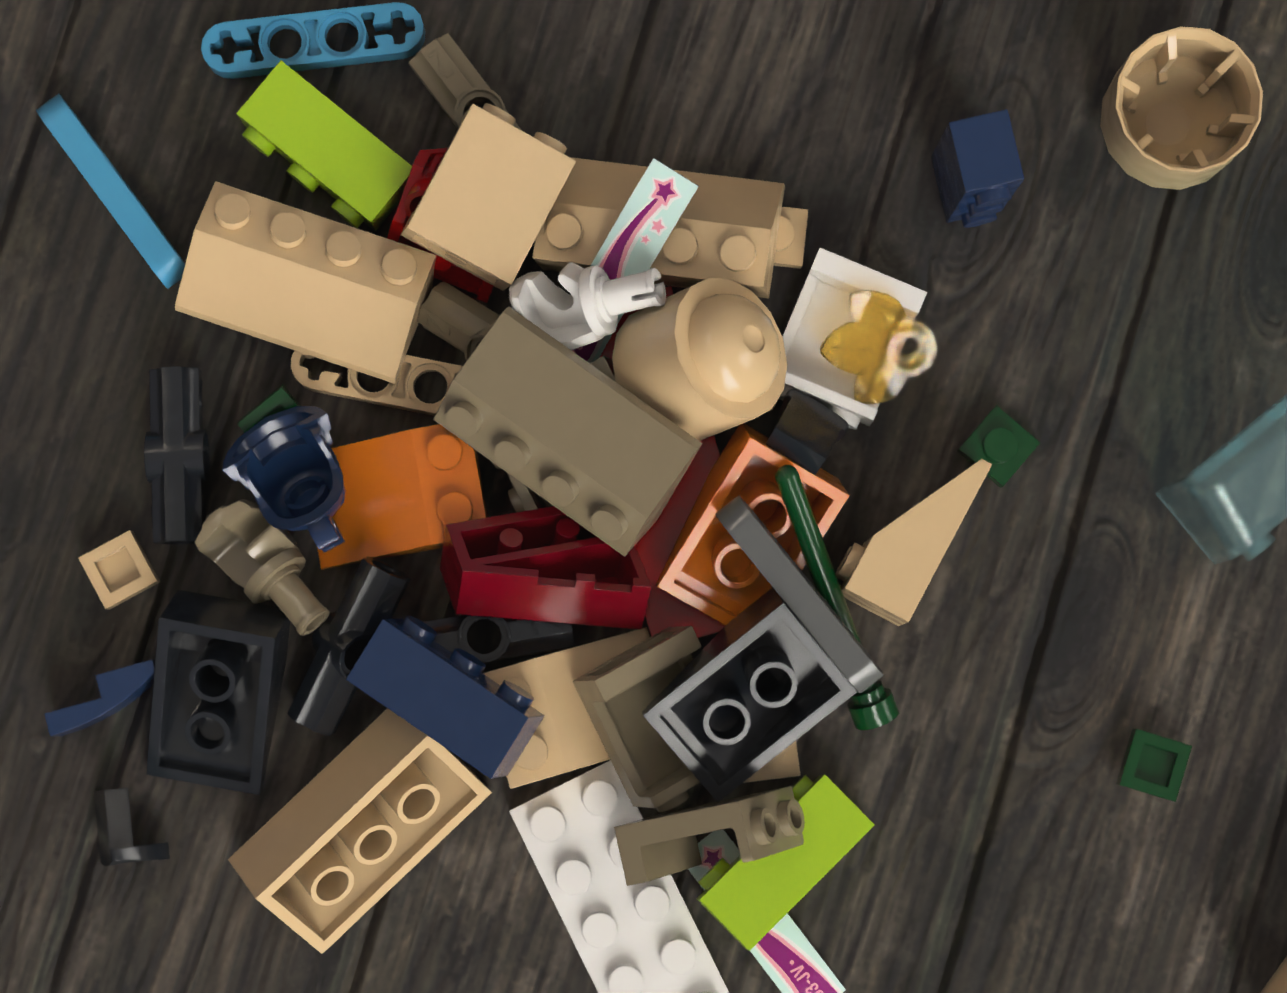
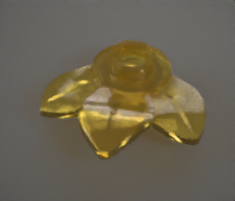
[820,290,937,404]

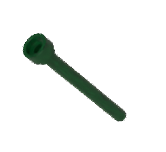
[775,465,899,730]

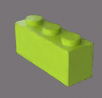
[236,60,412,231]
[696,774,875,951]

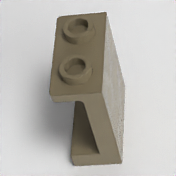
[573,626,702,812]
[614,786,805,886]

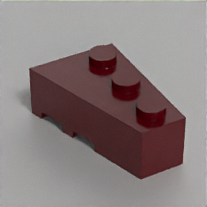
[440,506,651,630]

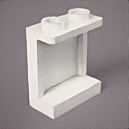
[778,248,927,430]

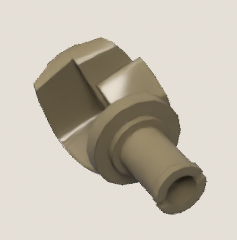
[195,499,330,636]

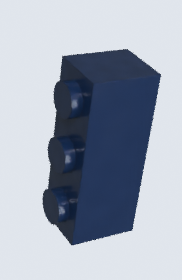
[931,109,1024,228]
[346,615,545,779]

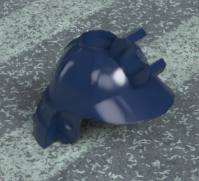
[222,406,346,553]

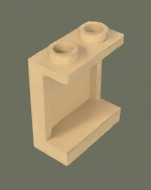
[400,103,576,291]

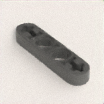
[715,495,884,694]

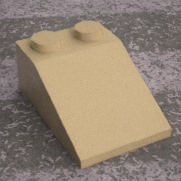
[836,459,992,626]
[483,627,650,789]

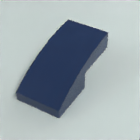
[44,659,155,736]

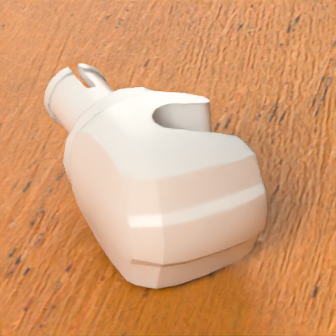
[509,262,666,350]

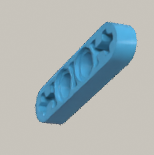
[201,2,426,79]
[36,93,185,289]

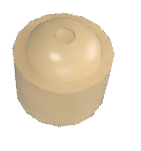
[1100,26,1263,190]
[612,277,787,441]

